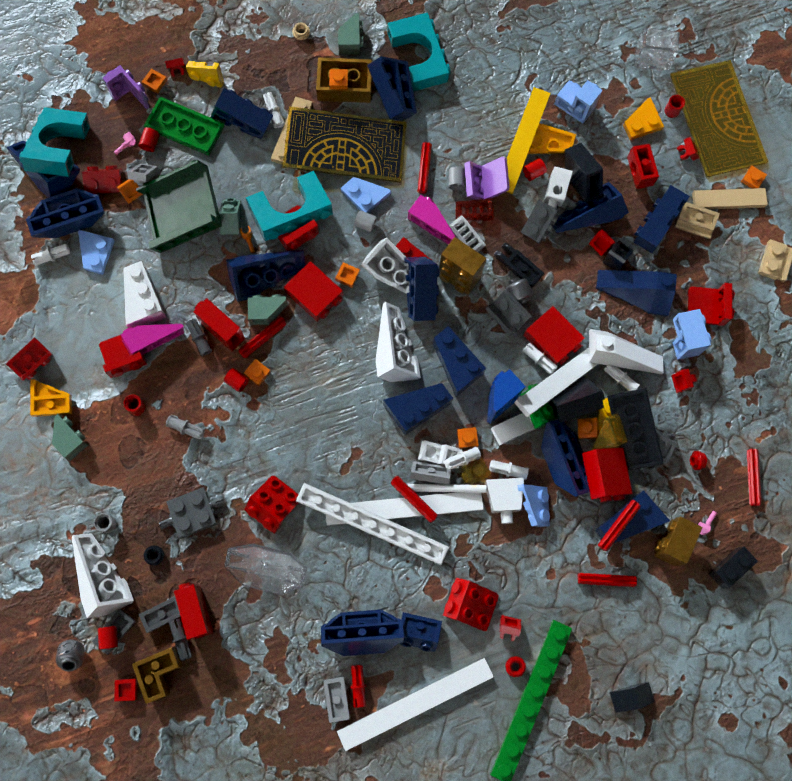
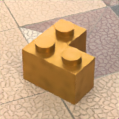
[654,516,703,567]
[132,647,183,704]

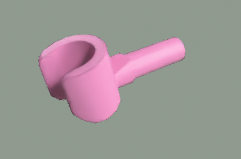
[114,132,136,155]
[698,511,717,535]

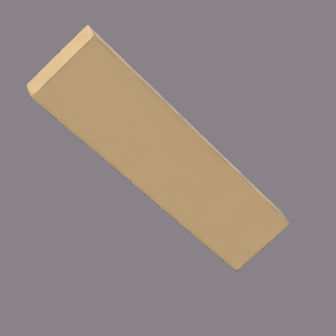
[692,188,768,209]

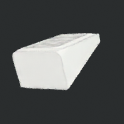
[449,215,486,252]

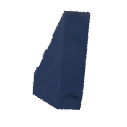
[7,141,80,198]
[551,182,629,233]
[226,250,306,302]
[596,270,677,317]

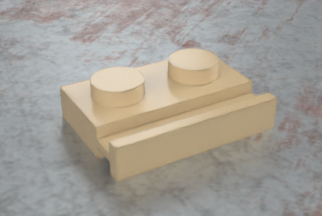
[674,202,720,239]
[758,239,792,283]

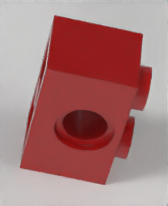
[627,144,659,189]

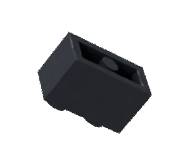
[708,546,758,589]

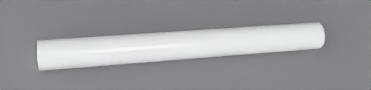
[408,484,486,493]

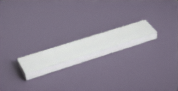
[514,348,599,417]

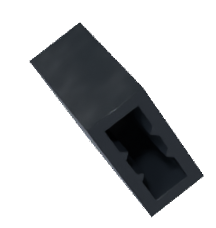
[565,143,603,203]
[549,376,605,423]

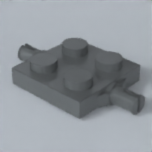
[159,487,225,539]

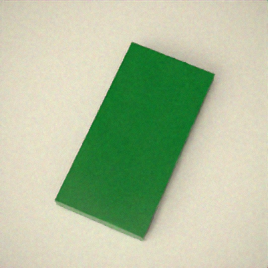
[143,96,225,156]

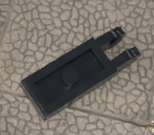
[494,243,545,289]

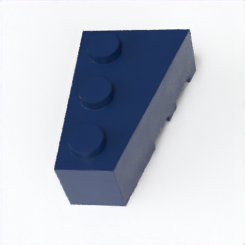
[367,56,417,121]
[210,88,273,139]
[634,185,690,253]
[404,257,440,321]
[433,326,486,398]
[383,383,453,435]
[595,490,670,543]

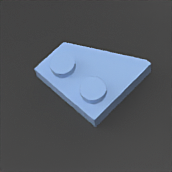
[341,177,391,213]
[78,230,115,275]
[517,484,550,527]

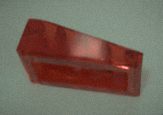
[456,199,494,221]

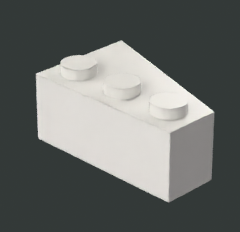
[124,261,166,328]

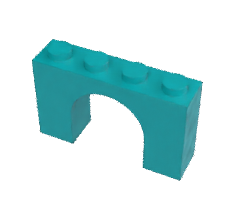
[387,12,451,91]
[19,107,90,177]
[246,171,333,242]

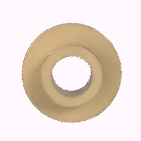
[292,22,310,40]

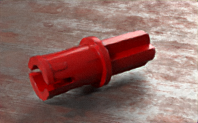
[350,664,366,708]

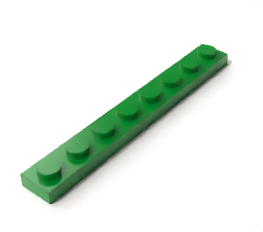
[490,620,572,781]

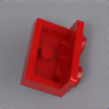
[82,165,123,194]
[6,337,52,381]

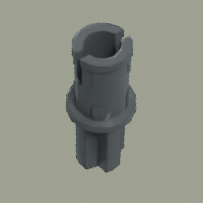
[186,319,212,356]
[169,618,192,661]

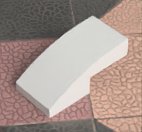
[491,413,535,446]
[418,440,462,468]

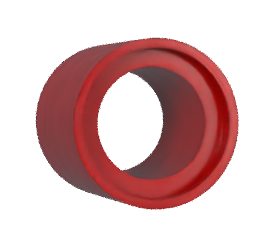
[664,95,685,118]
[138,128,160,152]
[523,158,547,181]
[223,368,249,393]
[124,394,145,416]
[97,626,118,650]

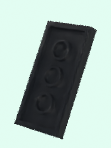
[607,387,664,471]

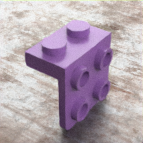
[103,65,149,109]
[464,157,509,202]

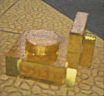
[460,458,491,485]

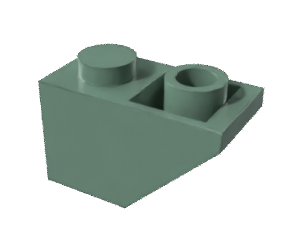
[338,13,363,55]
[219,198,241,235]
[248,294,287,325]
[52,414,88,461]

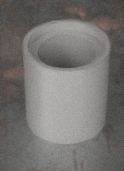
[449,167,465,190]
[354,210,377,232]
[94,513,117,533]

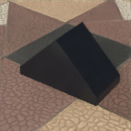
[603,241,634,271]
[609,681,655,713]

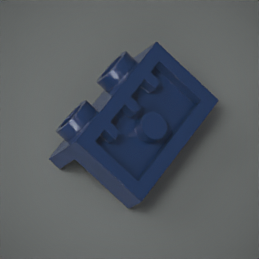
[399,612,442,652]

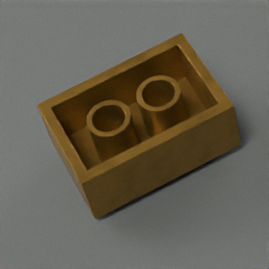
[316,57,372,103]
[439,237,486,295]

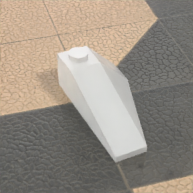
[361,237,409,294]
[376,302,421,382]
[589,329,664,374]
[72,533,134,618]

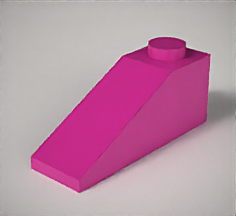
[408,195,455,245]
[120,324,184,355]

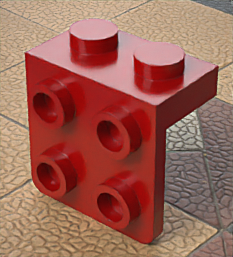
[277,205,319,251]
[687,283,735,326]
[99,335,147,378]
[244,476,299,534]
[443,578,499,631]

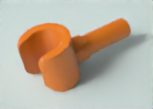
[240,226,255,253]

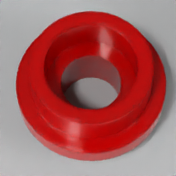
[689,451,707,470]
[505,656,526,677]

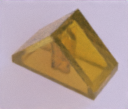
[592,414,628,450]

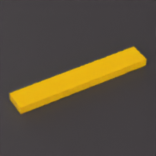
[507,87,550,194]

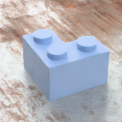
[554,80,603,123]
[672,309,711,360]

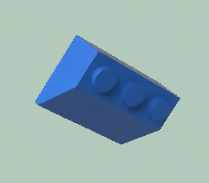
[487,369,526,424]

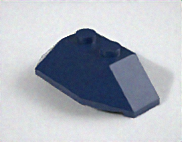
[26,188,105,238]
[541,420,590,497]
[321,610,404,656]

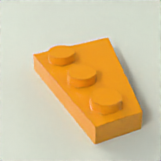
[528,123,576,154]

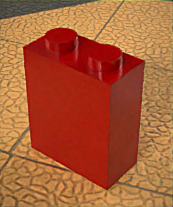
[284,261,343,322]
[193,298,245,352]
[523,306,585,366]
[582,448,633,502]
[174,582,214,640]

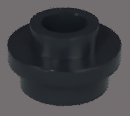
[144,545,164,566]

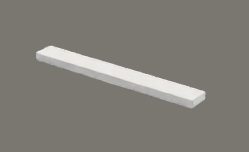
[296,483,449,565]
[326,492,483,526]
[337,658,493,751]

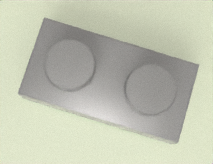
[127,163,158,184]
[410,461,451,485]
[323,677,350,723]

